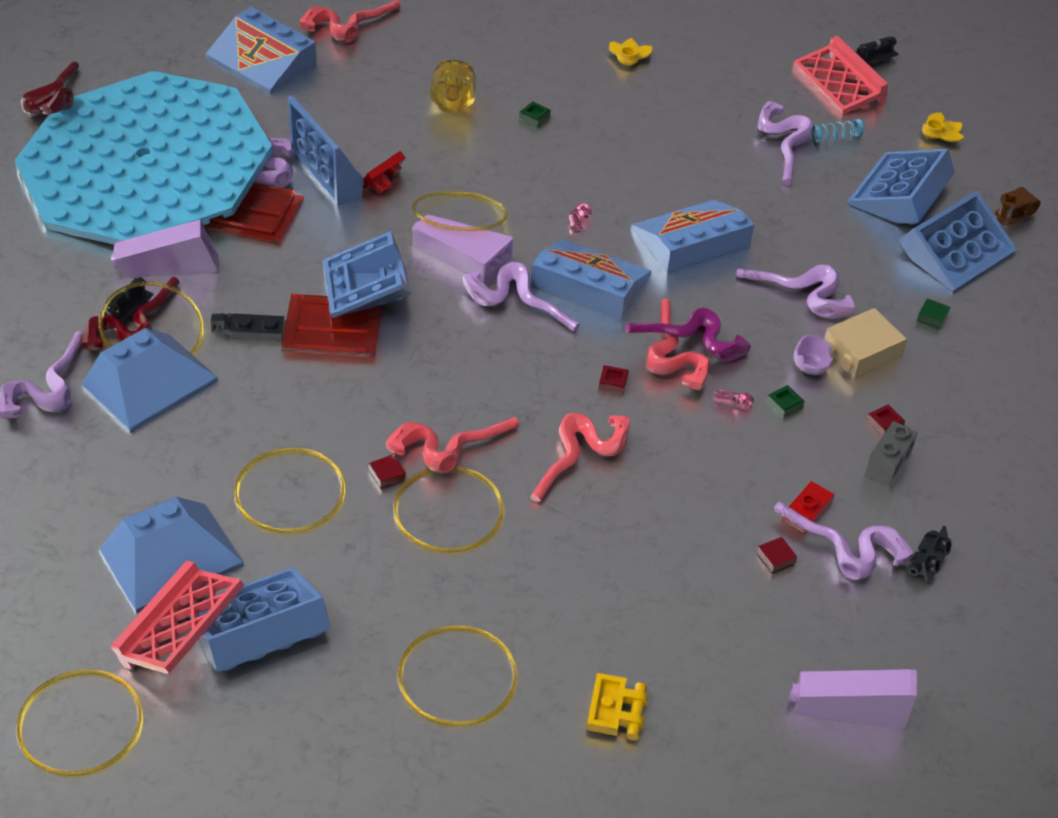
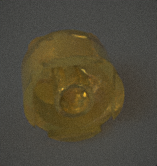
[430,60,476,113]

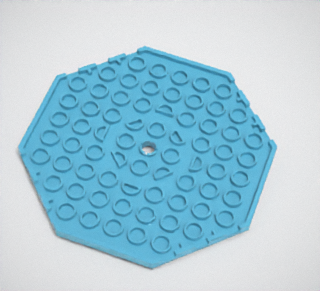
[14,71,273,244]

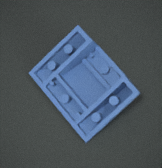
[323,231,411,318]
[82,328,218,432]
[99,497,244,613]

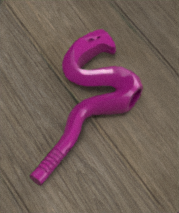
[625,308,751,362]

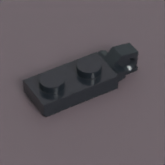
[210,313,285,341]

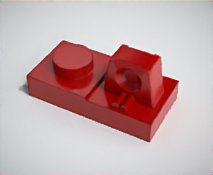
[362,151,406,195]

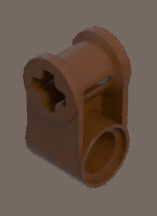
[994,187,1041,224]

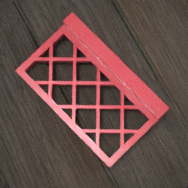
[794,35,888,115]
[110,561,244,674]

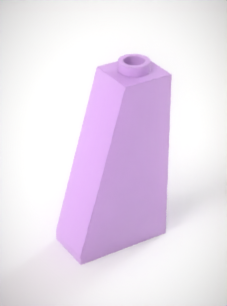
[412,214,514,283]
[111,220,219,277]
[790,669,917,730]

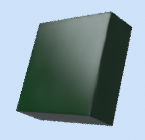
[519,101,551,127]
[917,298,951,328]
[767,385,805,417]

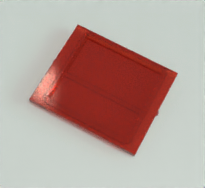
[203,182,304,245]
[281,294,382,357]

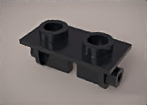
[856,36,899,65]
[100,277,154,323]
[908,526,952,584]

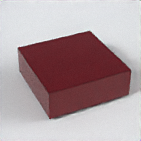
[598,365,629,394]
[867,404,905,436]
[369,454,406,488]
[757,537,797,572]

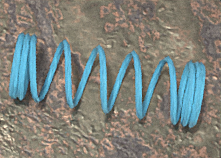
[811,119,864,143]

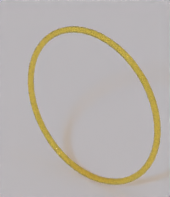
[412,191,508,231]
[98,282,203,354]
[234,447,345,533]
[393,466,504,552]
[397,625,517,726]
[16,669,142,776]

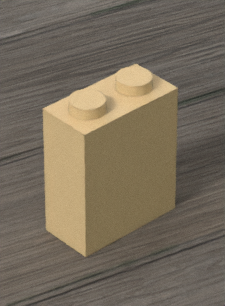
[824,308,907,378]

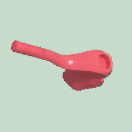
[299,0,401,43]
[646,299,709,390]
[531,413,630,503]
[386,417,519,474]

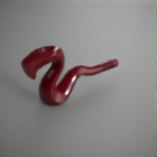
[21,61,79,116]
[82,277,180,350]

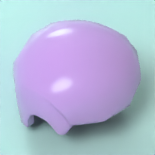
[793,335,833,376]

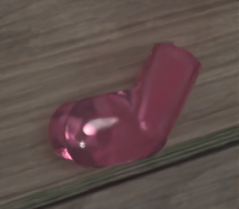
[568,202,592,233]
[713,389,754,411]

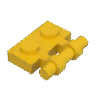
[586,673,648,741]

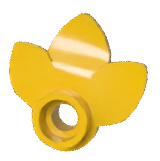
[609,38,652,66]
[922,112,964,142]

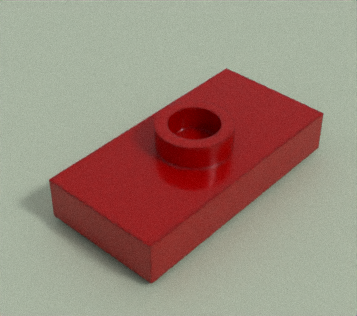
[781,481,835,533]

